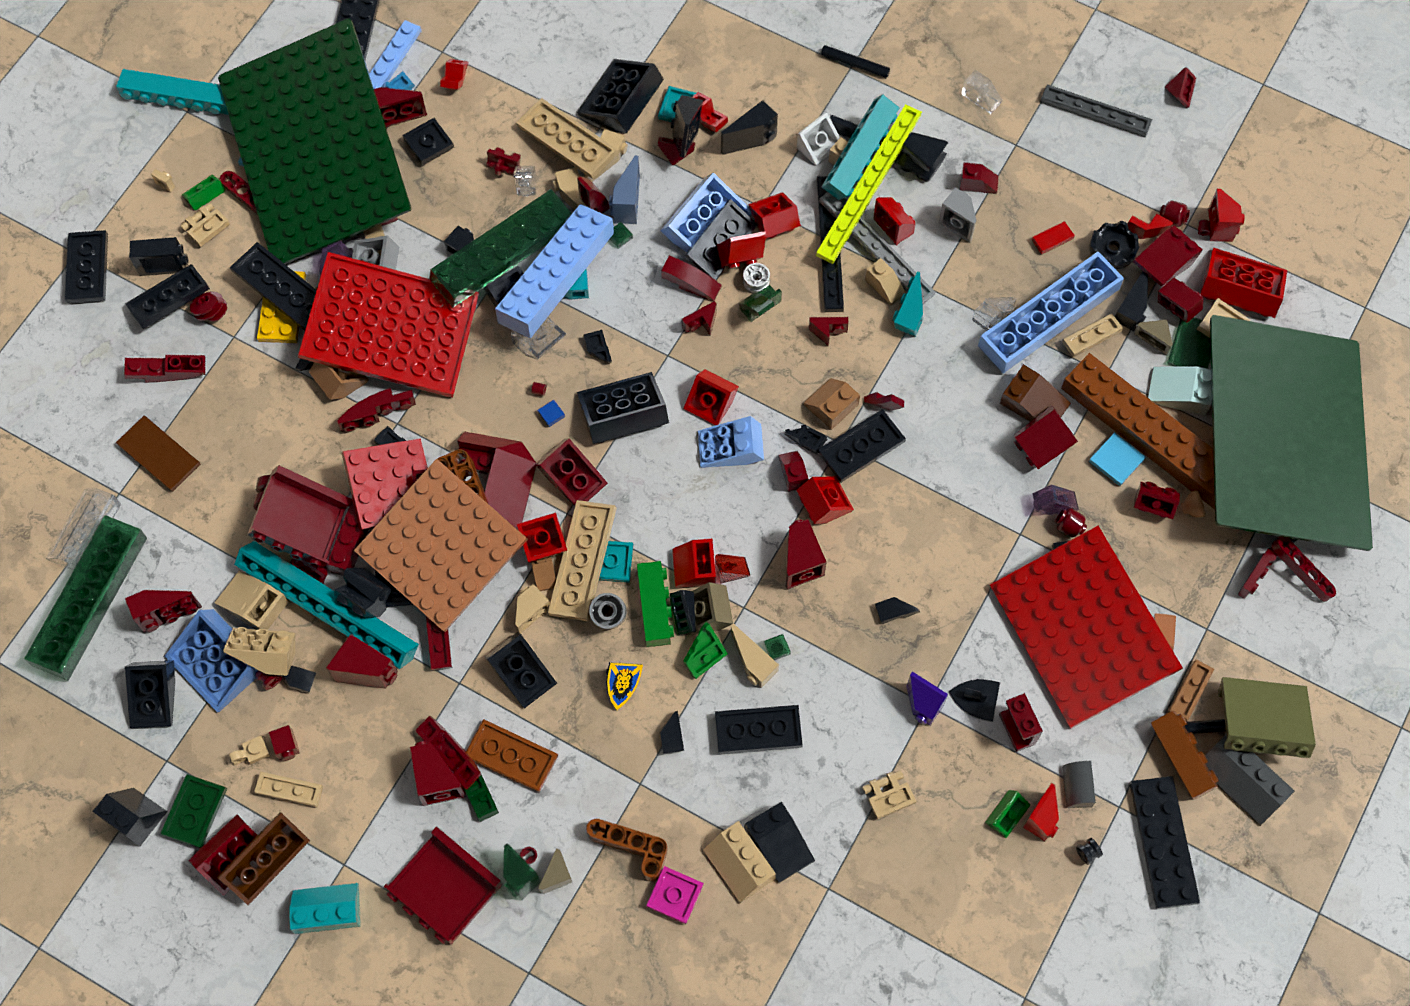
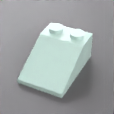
[1148,367,1212,415]

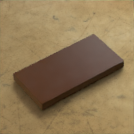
[116,415,201,492]

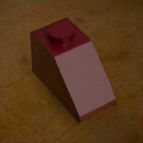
[960,162,999,194]
[778,450,808,492]

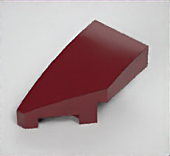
[864,392,904,410]

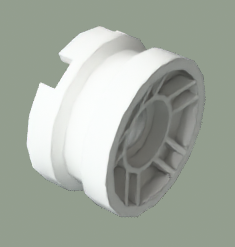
[743,263,770,293]

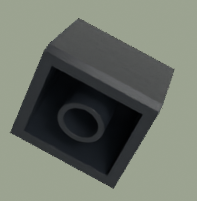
[92,788,167,846]

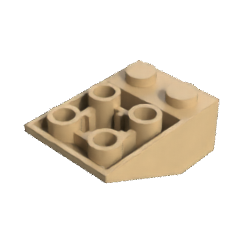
[215,571,288,630]
[224,627,295,676]

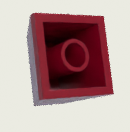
[1014,405,1078,470]
[786,519,827,590]
[326,634,398,689]
[410,741,466,806]

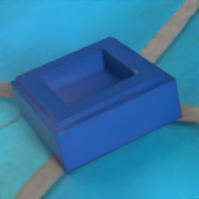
[538,400,565,427]

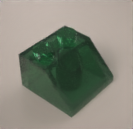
[503,843,541,900]

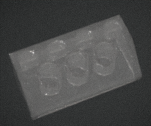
[46,488,121,574]

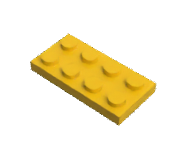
[257,271,306,343]

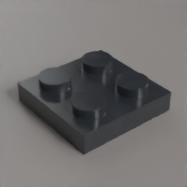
[403,117,454,165]

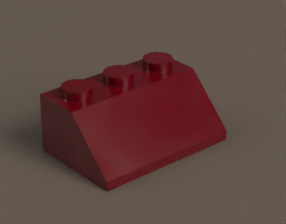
[188,814,257,896]

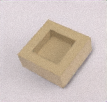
[151,169,175,192]

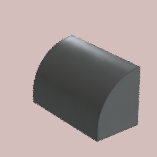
[1062,761,1096,808]

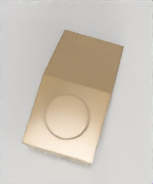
[865,258,905,305]
[515,584,550,633]

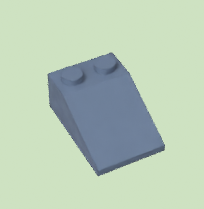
[609,155,640,224]

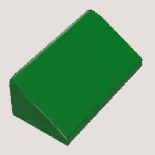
[182,174,225,211]
[986,790,1031,838]

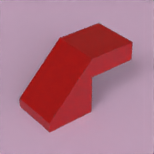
[440,59,468,90]
[693,92,728,133]
[1128,213,1173,240]

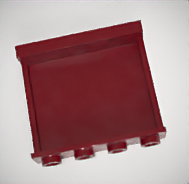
[247,465,352,568]
[384,826,503,945]

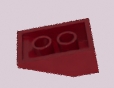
[374,87,427,127]
[1133,225,1203,287]
[536,438,608,506]

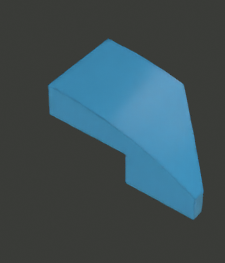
[385,71,415,90]

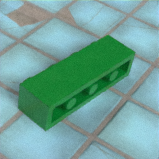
[637,561,674,647]

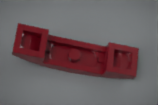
[415,715,482,789]

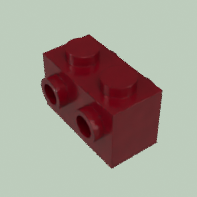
[1134,481,1180,520]

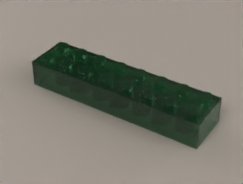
[429,189,572,307]
[24,515,147,681]

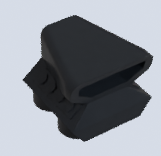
[896,132,949,181]
[334,568,391,617]

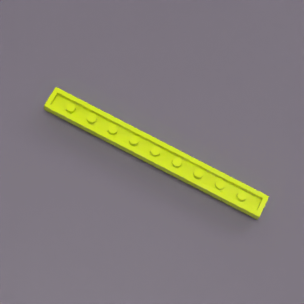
[816,104,922,264]

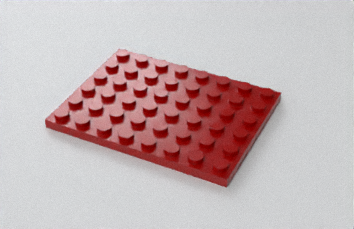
[298,252,479,398]
[990,525,1183,729]

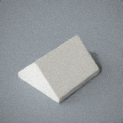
[797,112,840,165]

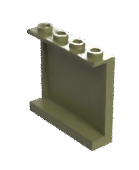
[1218,677,1316,758]

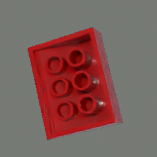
[1200,247,1288,318]

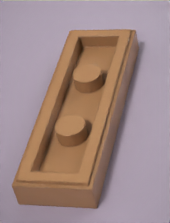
[1167,659,1214,722]

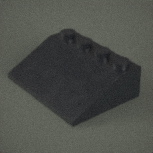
[576,59,664,134]
[577,372,669,444]

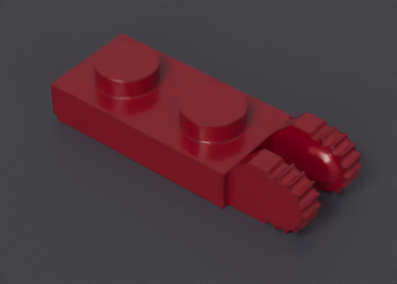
[1238,547,1277,599]

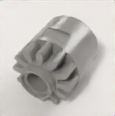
[589,593,627,629]

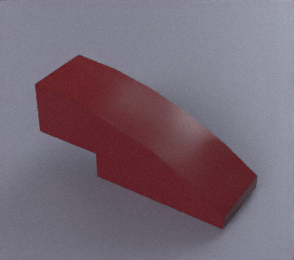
[577,176,610,214]
[661,255,722,302]

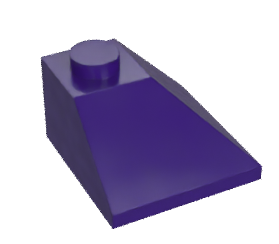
[906,671,948,726]

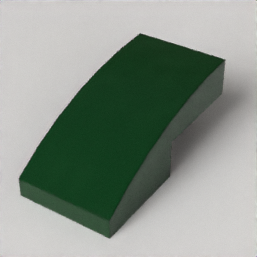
[738,293,775,316]
[464,775,499,822]

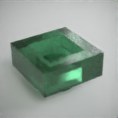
[610,222,633,248]
[764,634,791,661]

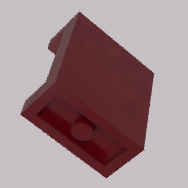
[999,693,1043,752]

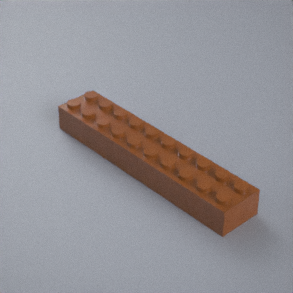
[1061,353,1215,510]

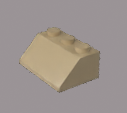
[703,821,776,903]

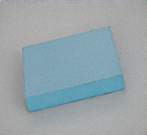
[1089,432,1146,486]

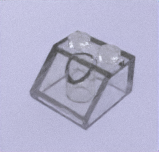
[511,317,566,360]

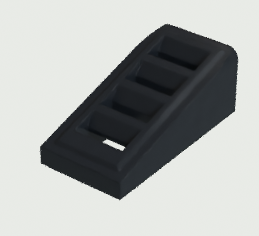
[670,590,696,636]

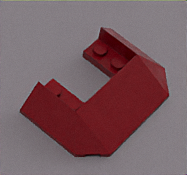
[457,431,537,531]

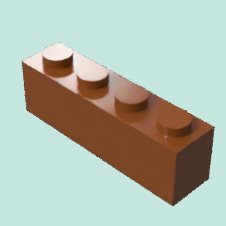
[1151,711,1219,799]

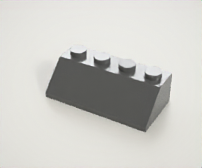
[1205,735,1295,826]

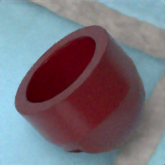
[520,847,537,865]

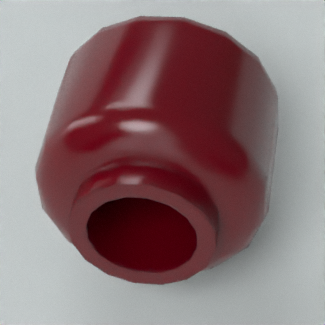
[1160,200,1190,227]
[1055,508,1087,538]

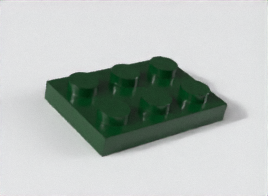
[160,774,227,849]

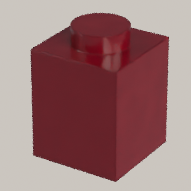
[269,725,300,761]

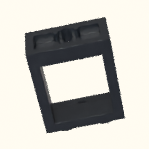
[129,237,189,276]

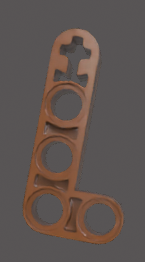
[434,449,488,503]
[586,818,668,882]

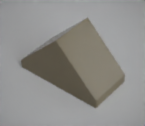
[1134,319,1173,355]
[538,848,573,894]

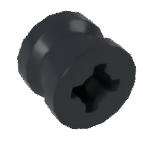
[1076,837,1103,865]

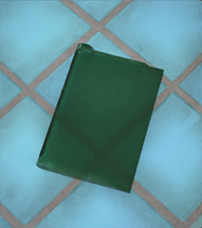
[1167,317,1211,369]

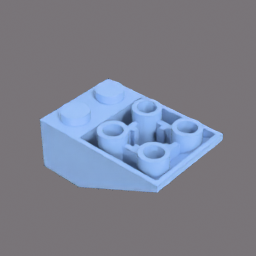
[698,416,764,468]

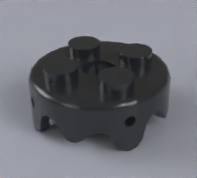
[1090,221,1140,269]

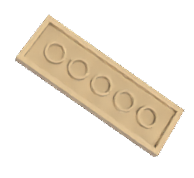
[516,98,619,179]
[548,500,617,621]

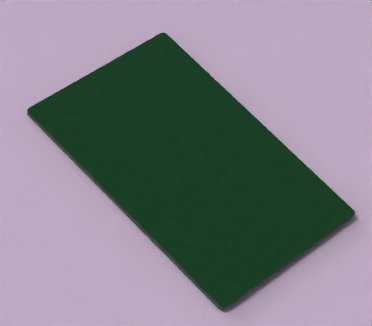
[218,18,412,264]
[1210,315,1373,551]

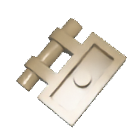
[180,203,230,247]
[862,770,916,820]

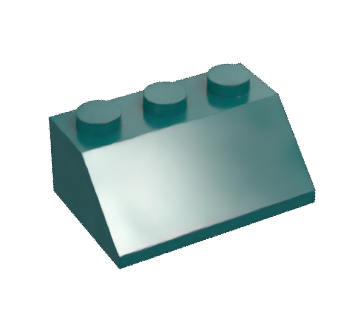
[289,883,361,934]

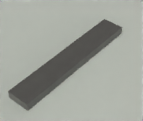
[1040,84,1152,137]

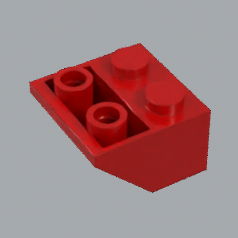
[672,538,716,588]

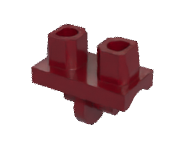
[486,147,521,176]

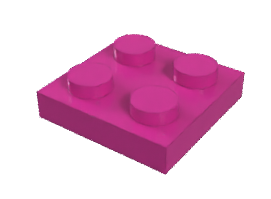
[646,866,704,924]

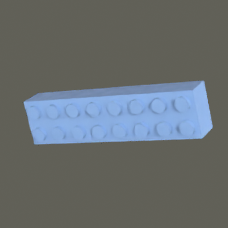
[495,204,614,339]
[978,252,1124,374]

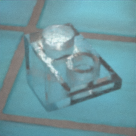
[514,166,537,197]
[972,297,1016,331]

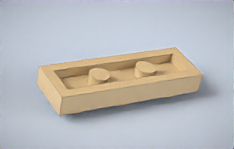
[1062,313,1123,357]
[254,772,323,807]

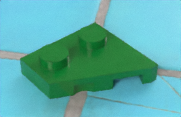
[683,622,728,679]

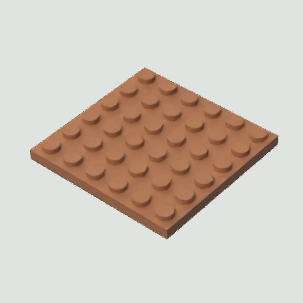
[354,459,528,632]

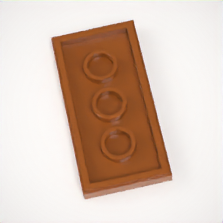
[466,719,559,793]

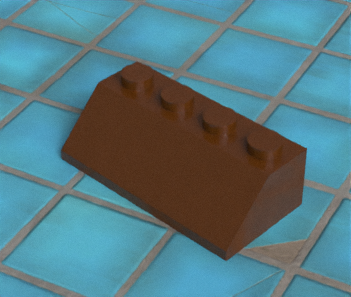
[218,812,310,906]

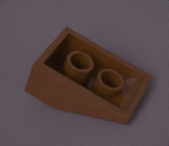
[1000,364,1071,422]

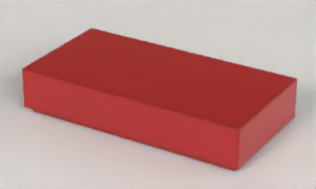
[1032,221,1075,255]

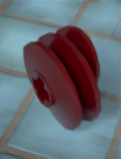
[190,291,227,322]

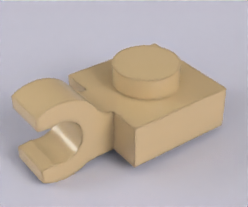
[229,736,270,765]

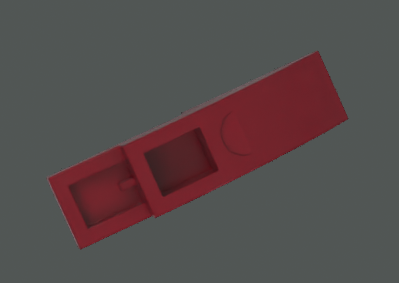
[124,355,205,382]
[337,388,416,432]

